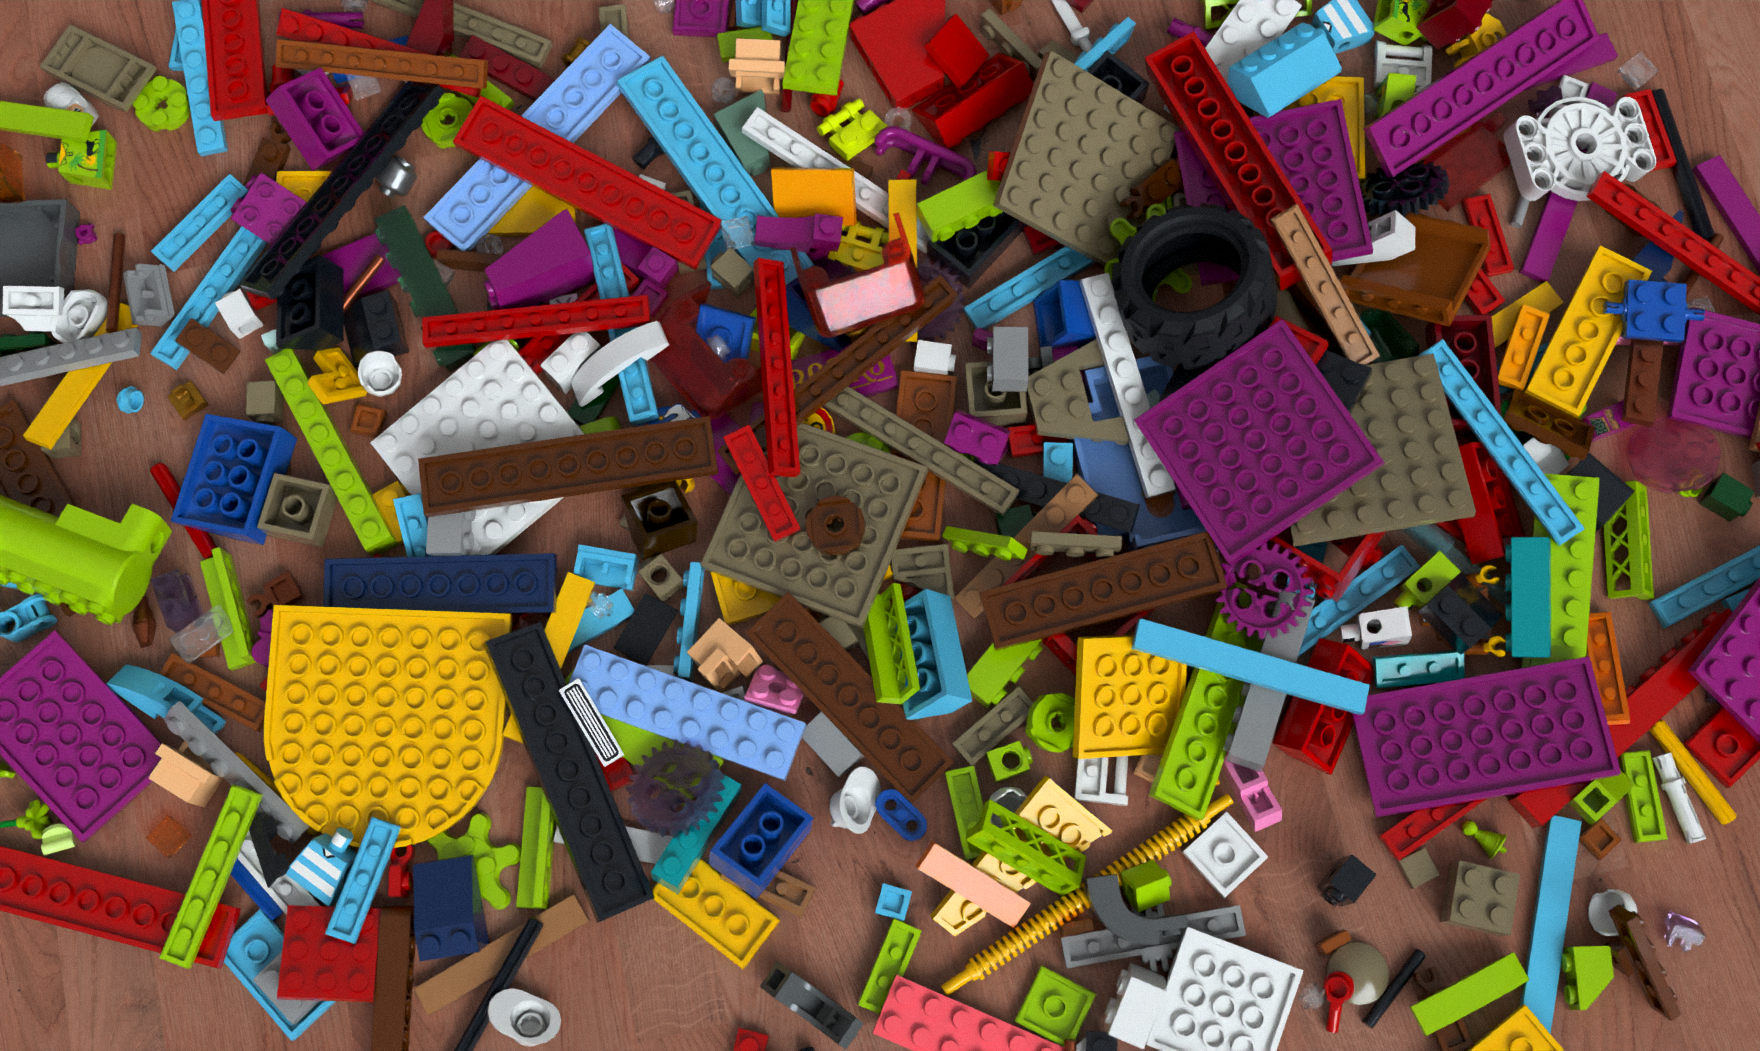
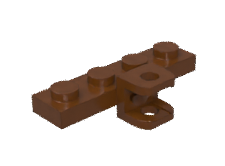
[1603,905,1681,1021]

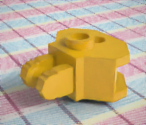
[1446,13,1507,68]

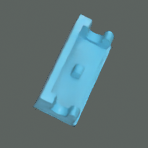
[574,544,639,591]

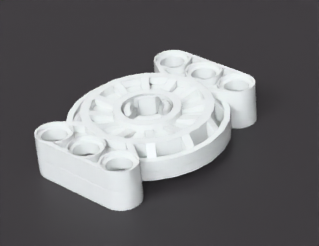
[1503,97,1656,201]

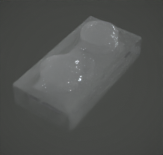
[169,604,233,664]

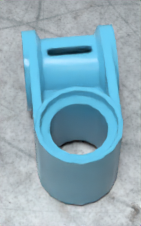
[0,594,58,643]

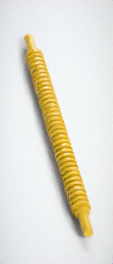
[941,793,1234,996]

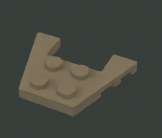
[1026,339,1129,445]

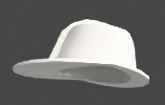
[829,767,881,834]
[488,988,561,1046]

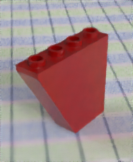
[849,0,945,114]

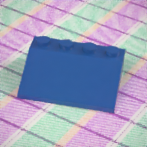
[171,414,297,545]

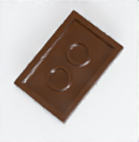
[1503,388,1595,460]

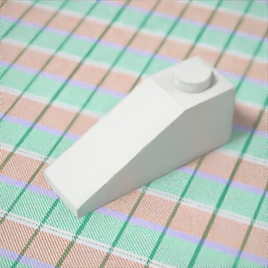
[1331,210,1416,267]

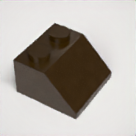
[621,481,698,560]

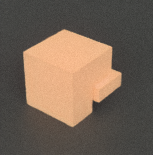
[729,38,785,95]
[687,618,763,693]
[149,741,224,808]

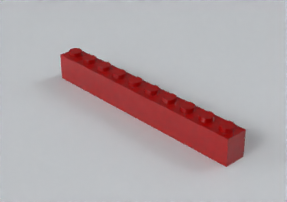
[1508,608,1732,828]

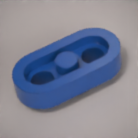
[876,789,927,841]

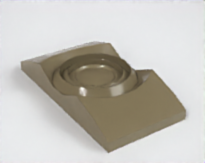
[39,24,157,112]

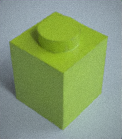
[1121,860,1172,913]

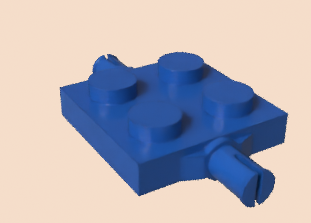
[1603,279,1705,343]

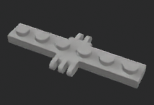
[1060,903,1246,973]

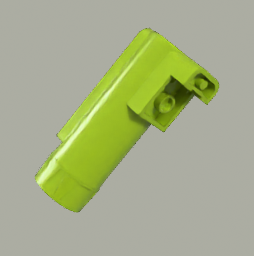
[0,495,172,626]

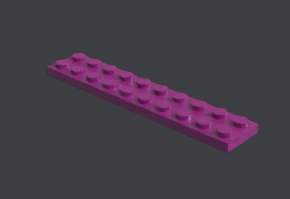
[1363,0,1600,177]

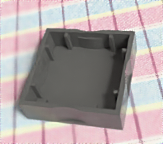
[0,199,80,317]

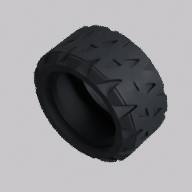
[1112,203,1277,370]

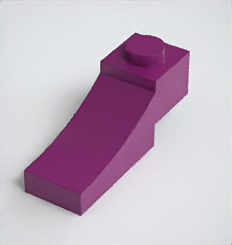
[754,213,843,253]
[613,228,679,290]

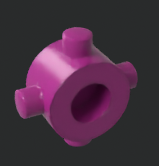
[75,223,97,246]

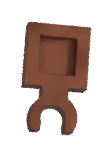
[246,571,304,618]

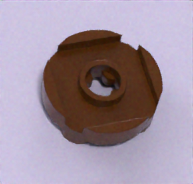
[806,496,866,555]

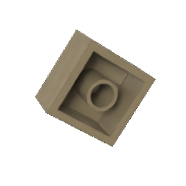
[964,361,1027,426]
[257,473,338,548]
[1440,860,1520,937]

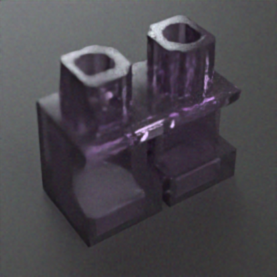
[150,569,207,635]

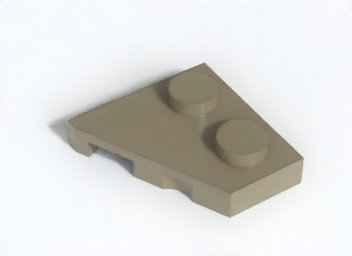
[891,544,954,601]

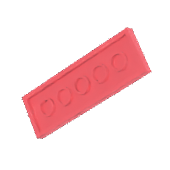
[872,975,1064,1051]

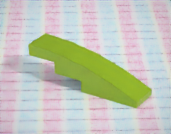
[1409,952,1529,1036]

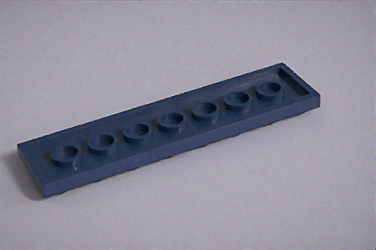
[323,553,557,614]

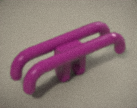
[874,126,977,186]

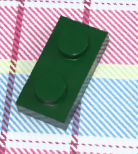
[0,331,57,357]

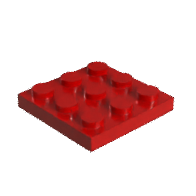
[277,905,382,1002]

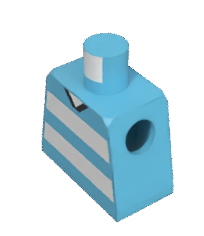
[1311,0,1375,54]
[286,827,357,906]

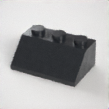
[276,255,344,350]

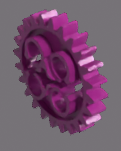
[1215,542,1314,639]

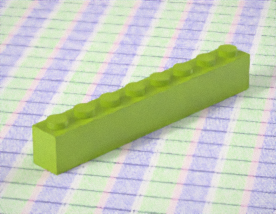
[265,349,399,557]

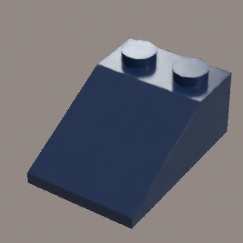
[413,854,489,962]

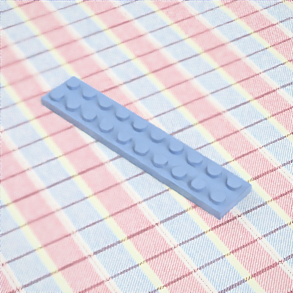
[423,24,651,251]

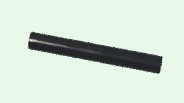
[1362,949,1426,1029]

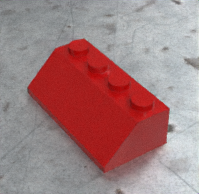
[912,52,1034,149]
[1457,442,1525,565]
[1273,638,1373,775]

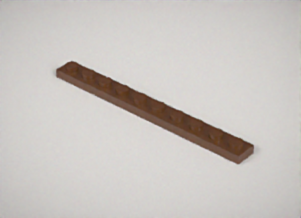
[716,275,959,475]

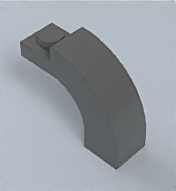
[1083,874,1188,945]
[760,961,864,1049]

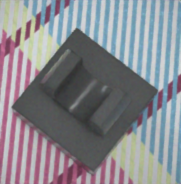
[1028,346,1054,375]

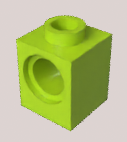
[985,741,1033,784]

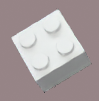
[1104,962,1167,1049]

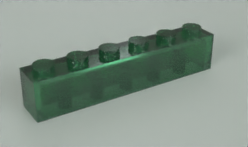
[374,205,477,372]

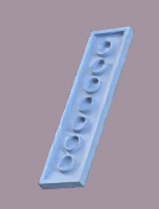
[569,645,806,781]

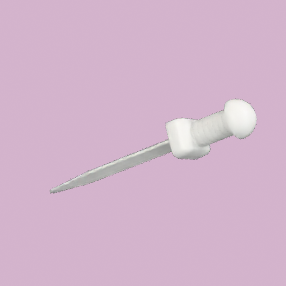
[1051,0,1092,52]

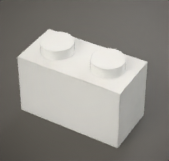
[540,332,602,394]

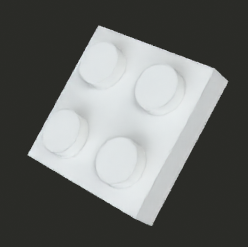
[1181,812,1268,898]

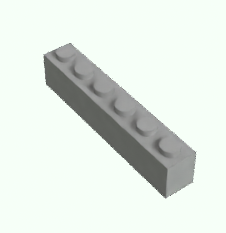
[1223,590,1315,772]

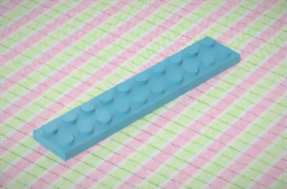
[617,56,814,285]

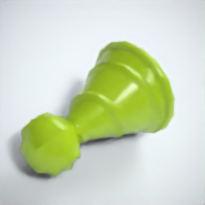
[1461,820,1507,859]

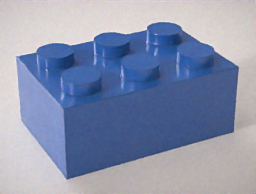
[709,783,814,899]

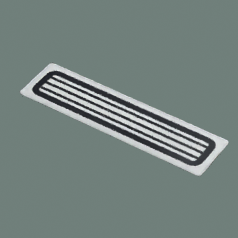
[559,678,624,767]

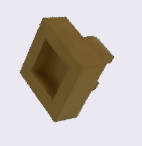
[167,380,209,421]

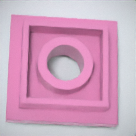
[744,665,804,716]

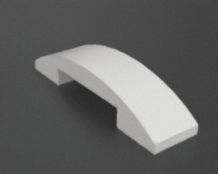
[571,321,669,407]

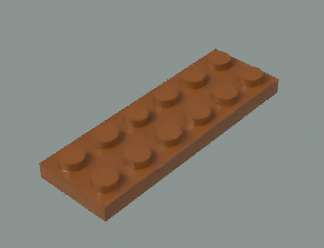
[891,370,957,542]

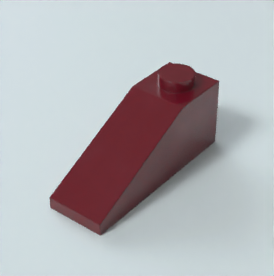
[406,0,454,57]

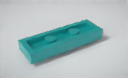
[1372,650,1465,688]

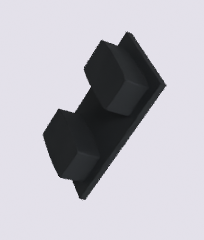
[613,593,678,666]
[249,813,289,888]

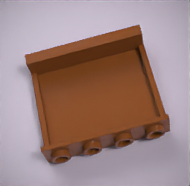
[1339,212,1491,327]

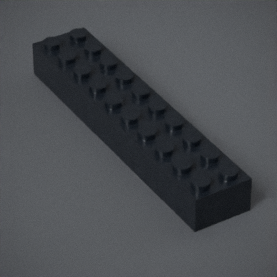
[927,51,1149,289]

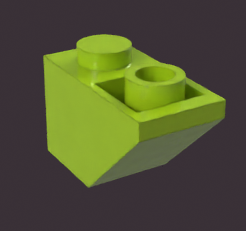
[1568,771,1635,825]
[1561,946,1614,1010]

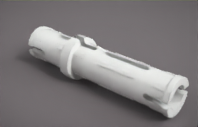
[1652,752,1706,844]

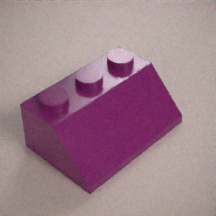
[265,67,364,171]

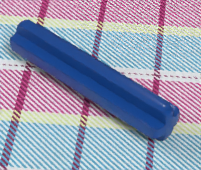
[230,858,284,920]

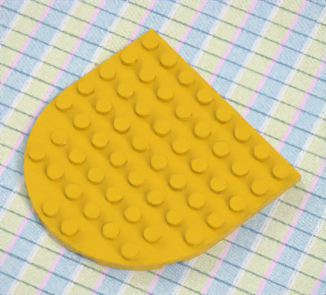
[264,605,512,848]

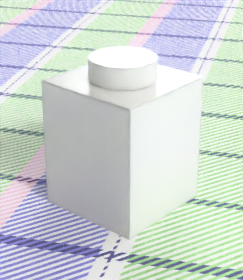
[215,289,264,339]
[914,340,956,375]

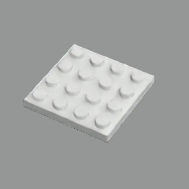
[1146,927,1303,1051]

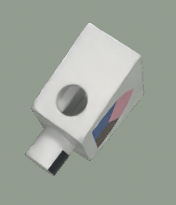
[1340,606,1412,650]

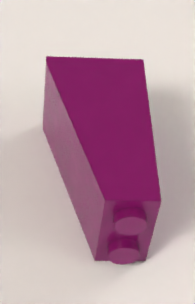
[483,209,595,310]

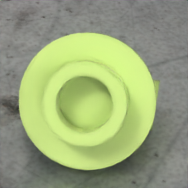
[41,823,76,855]

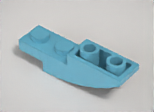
[106,664,226,735]

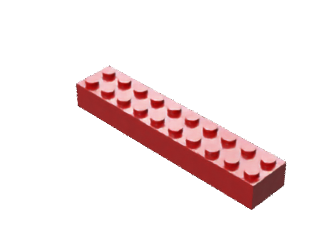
[1144,31,1332,291]

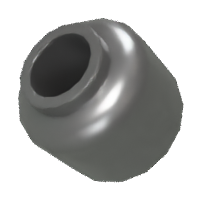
[375,155,417,198]

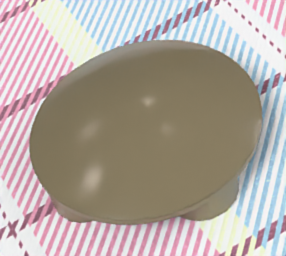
[1327,942,1389,1005]

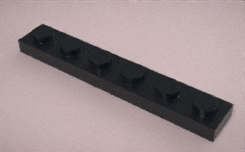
[974,456,1140,533]

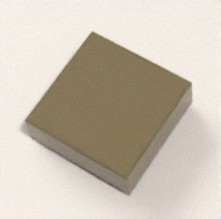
[1397,848,1440,889]

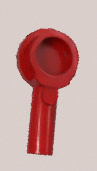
[1323,971,1355,1033]

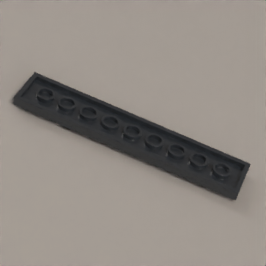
[238,81,445,300]
[483,622,655,923]

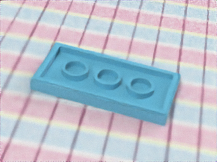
[224,909,336,1041]

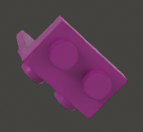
[230,173,307,245]
[944,409,1011,465]

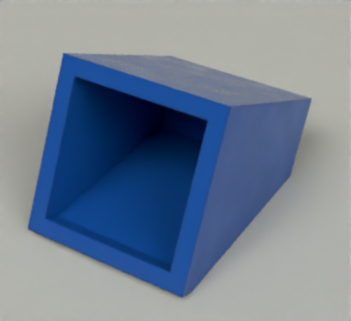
[1033,280,1114,349]

